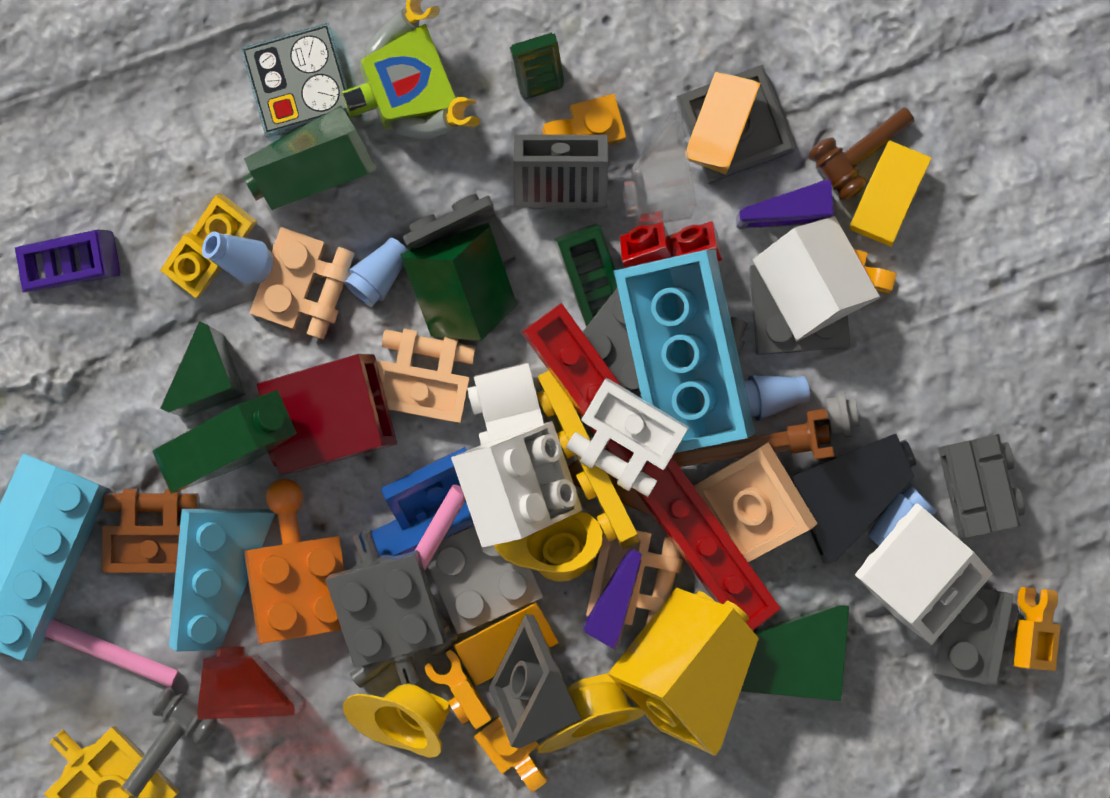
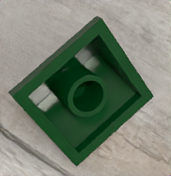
[400,222,518,341]
[160,321,246,418]

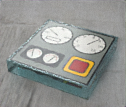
[240,23,349,138]

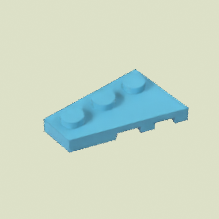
[169,509,275,652]

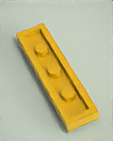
[536,371,639,550]

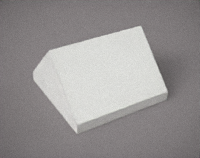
[752,216,880,342]

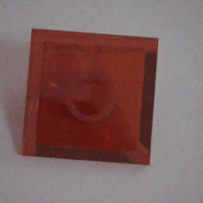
[197,646,306,720]

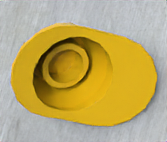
[494,511,603,582]
[537,673,645,754]
[343,683,450,758]

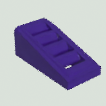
[736,180,834,229]
[15,229,121,293]
[582,549,642,650]

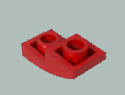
[620,221,722,268]

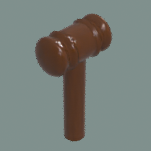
[808,107,915,200]

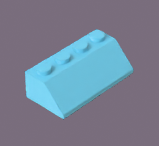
[614,250,755,453]
[0,453,110,661]

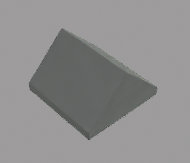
[489,614,581,748]

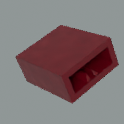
[256,354,398,475]

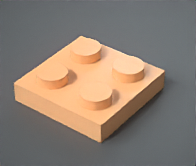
[694,442,818,562]

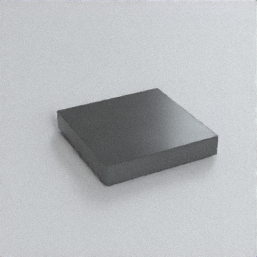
[676,64,796,184]

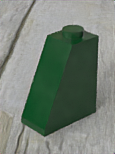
[243,106,377,210]
[152,390,297,494]
[741,604,849,701]

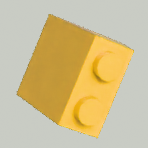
[607,588,759,756]

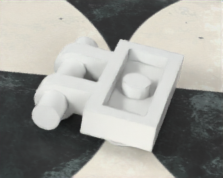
[566,378,689,497]

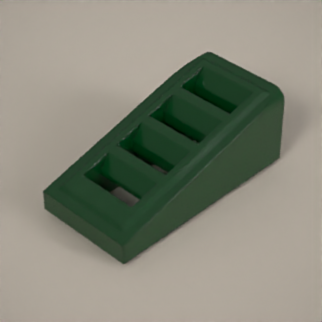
[510,32,564,99]
[554,223,617,327]

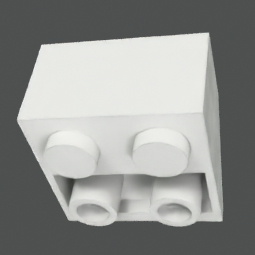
[451,421,582,548]
[855,503,993,645]

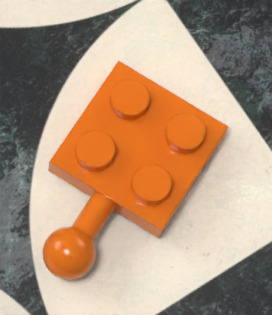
[244,478,344,644]

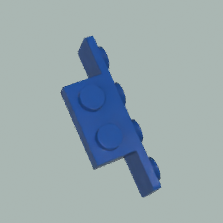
[372,447,474,556]

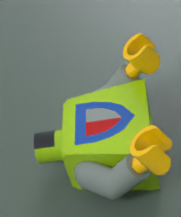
[341,0,480,140]

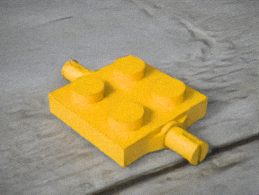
[44,725,180,798]

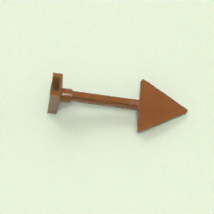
[568,409,837,516]

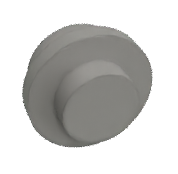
[827,391,860,438]

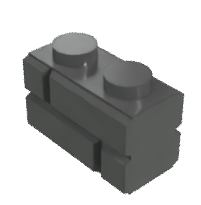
[938,434,1025,538]

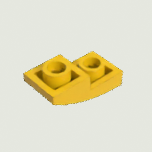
[849,140,932,247]
[160,193,258,298]

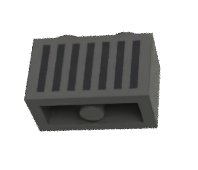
[513,135,608,210]

